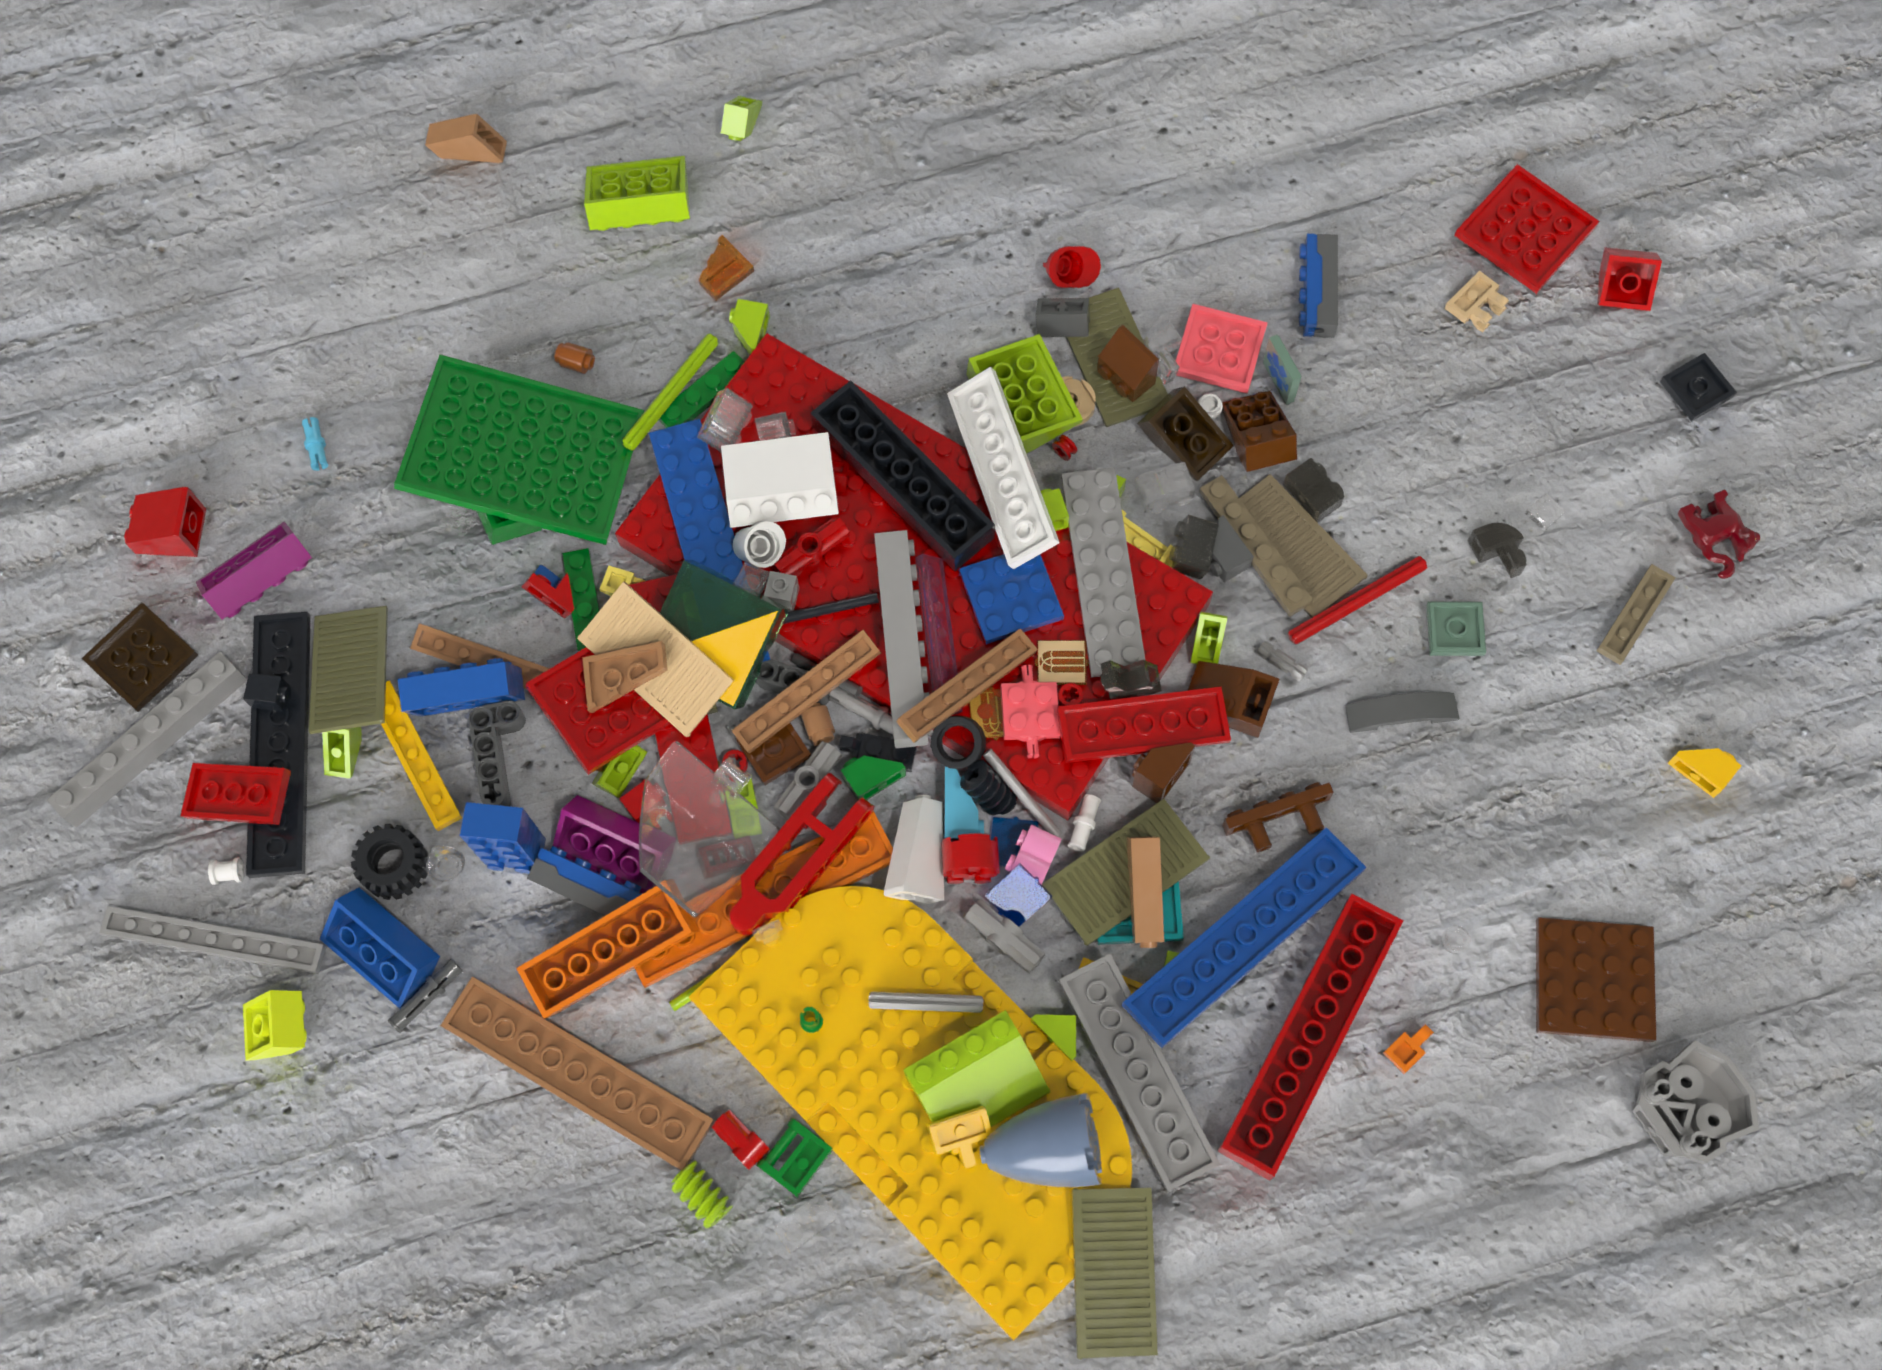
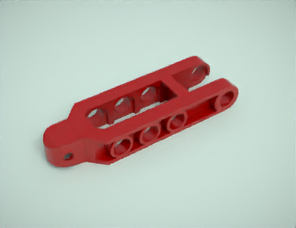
[730,773,875,935]

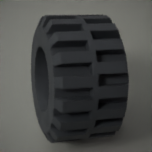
[351,824,429,900]

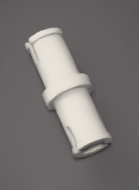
[1068,794,1101,852]

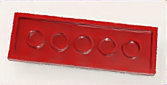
[1057,687,1231,763]

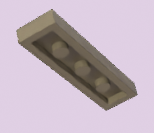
[1596,564,1676,665]

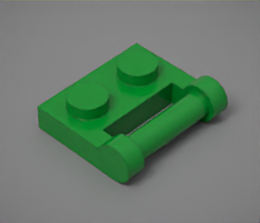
[756,1118,833,1198]

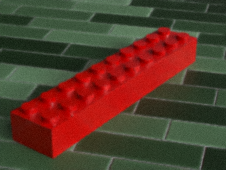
[1217,893,1404,1181]

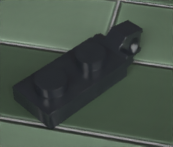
[839,733,917,772]

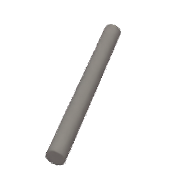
[982,748,1062,837]

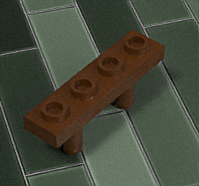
[1222,782,1334,853]

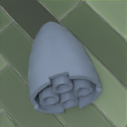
[980,1093,1102,1187]

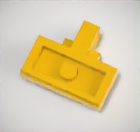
[927,1106,992,1169]

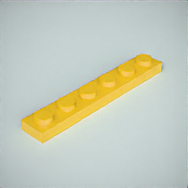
[381,680,463,831]

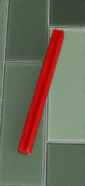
[1288,556,1428,645]

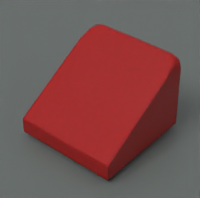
[832,459,851,492]

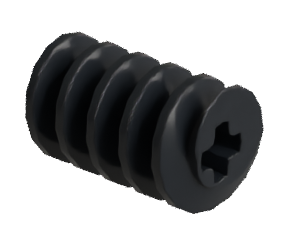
[960,760,1017,816]

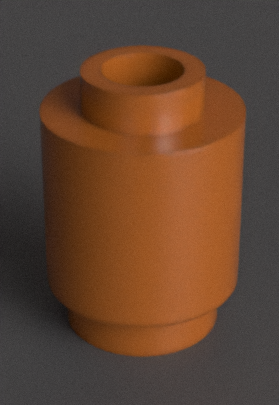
[554,342,595,374]

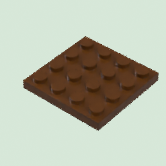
[1536,917,1657,1042]

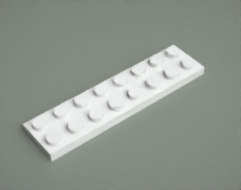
[947,367,1060,569]

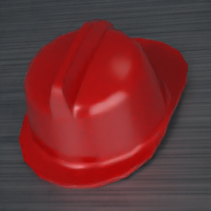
[1043,246,1101,288]

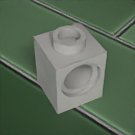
[764,571,799,612]

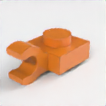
[1383,1024,1434,1074]

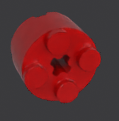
[942,833,1000,884]

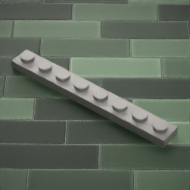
[99,906,326,974]

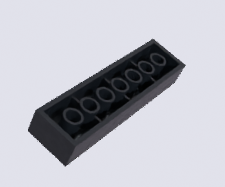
[810,380,995,571]

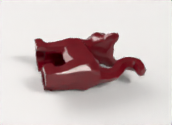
[1678,489,1760,579]

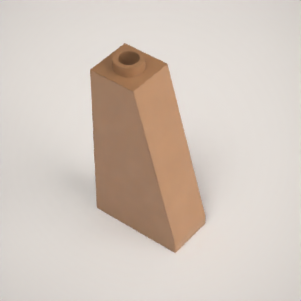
[1126,836,1164,948]

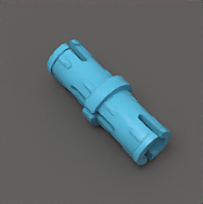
[302,417,328,471]

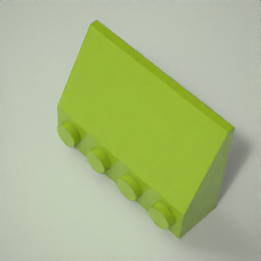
[584,156,690,231]
[966,334,1083,453]
[904,1010,1050,1152]

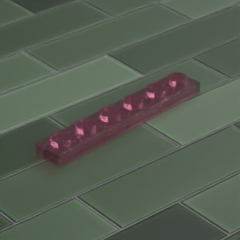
[915,554,963,715]

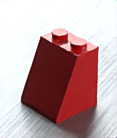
[124,487,207,557]

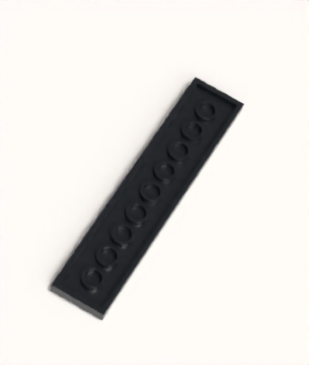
[246,612,311,878]

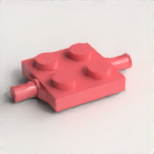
[1000,665,1061,758]

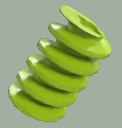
[671,1160,733,1229]

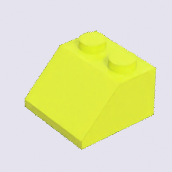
[243,990,307,1061]

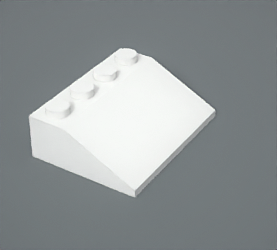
[721,432,839,528]

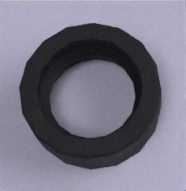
[930,716,986,769]

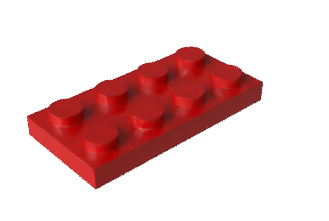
[180,763,291,825]

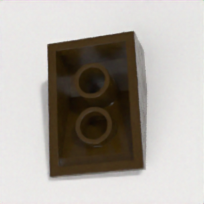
[1137,386,1234,481]

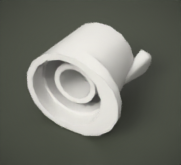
[733,521,786,568]

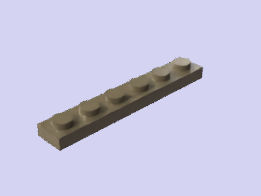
[1199,475,1313,617]

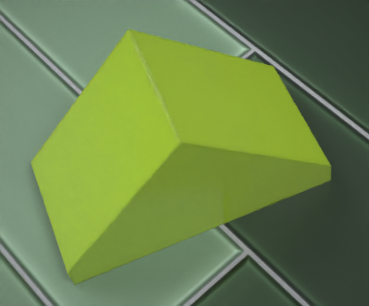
[1191,612,1228,664]
[1031,1014,1076,1061]

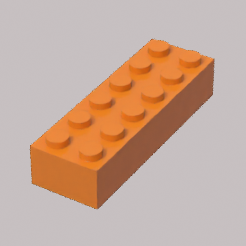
[516,881,700,1019]

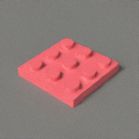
[1172,304,1268,394]

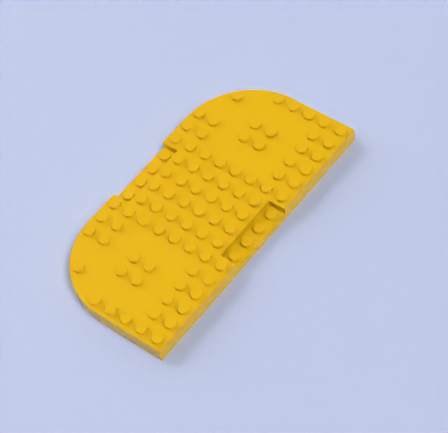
[689,886,1132,1341]

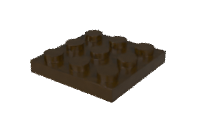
[81,602,199,712]

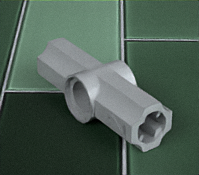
[774,741,842,820]
[964,899,1045,974]

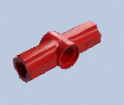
[772,516,850,575]

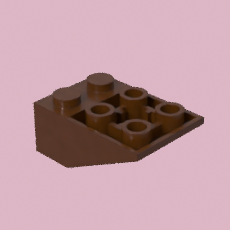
[1222,391,1297,472]
[1187,661,1280,738]

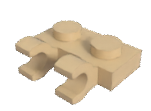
[1445,271,1509,332]

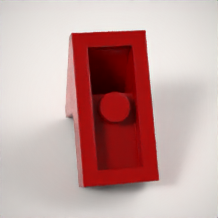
[521,573,574,619]

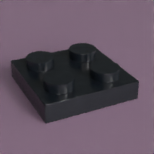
[1660,353,1737,422]

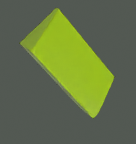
[592,745,647,798]

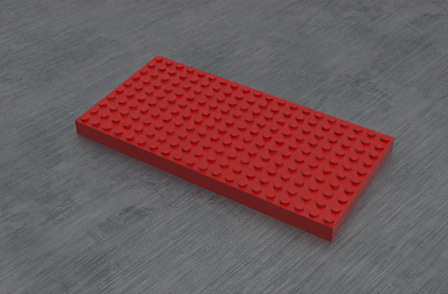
[615,333,1213,821]

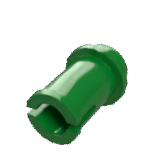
[800,1007,823,1033]

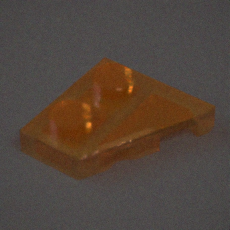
[698,235,754,301]

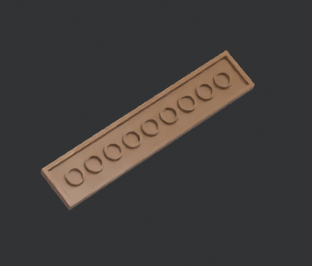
[440,976,715,1170]

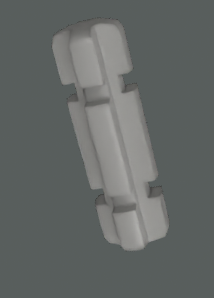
[1257,641,1308,681]

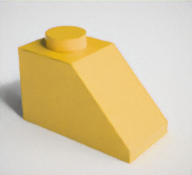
[1668,748,1742,798]

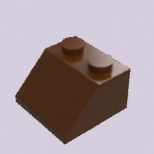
[1097,325,1159,403]
[1131,743,1195,803]

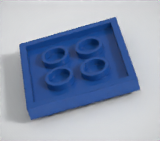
[959,554,1064,644]

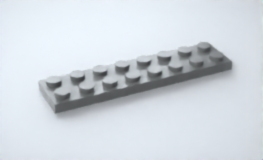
[1061,467,1147,677]
[1058,954,1220,1192]

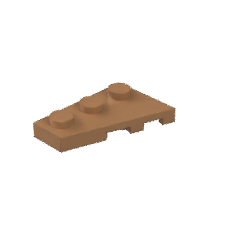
[583,641,668,713]

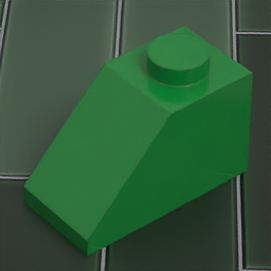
[841,756,906,801]

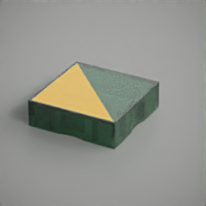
[660,560,790,710]

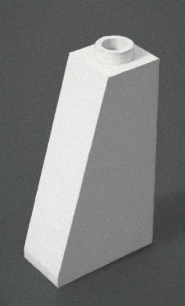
[884,795,944,905]

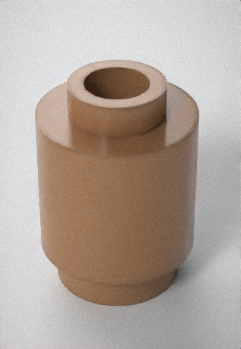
[801,703,835,746]

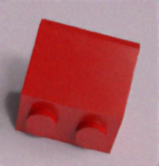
[1598,247,1662,311]

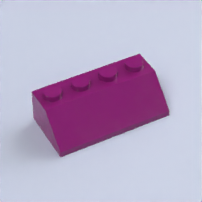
[195,521,312,620]
[552,795,675,893]

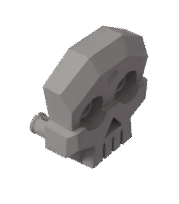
[1632,1040,1759,1164]

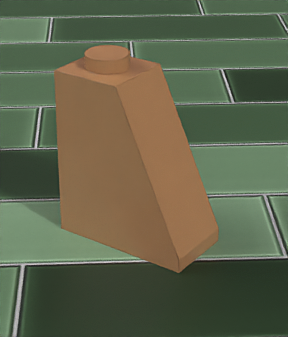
[425,114,507,163]

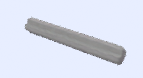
[868,992,983,1013]

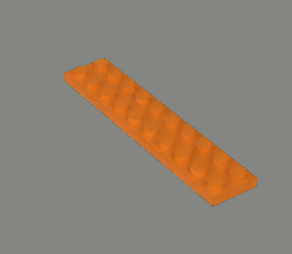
[635,811,893,988]

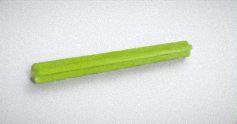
[622,333,718,450]

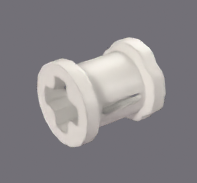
[208,857,244,885]

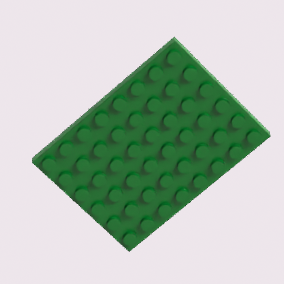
[394,354,645,545]

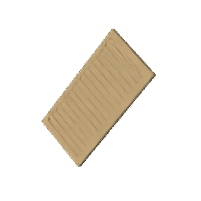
[577,582,735,737]

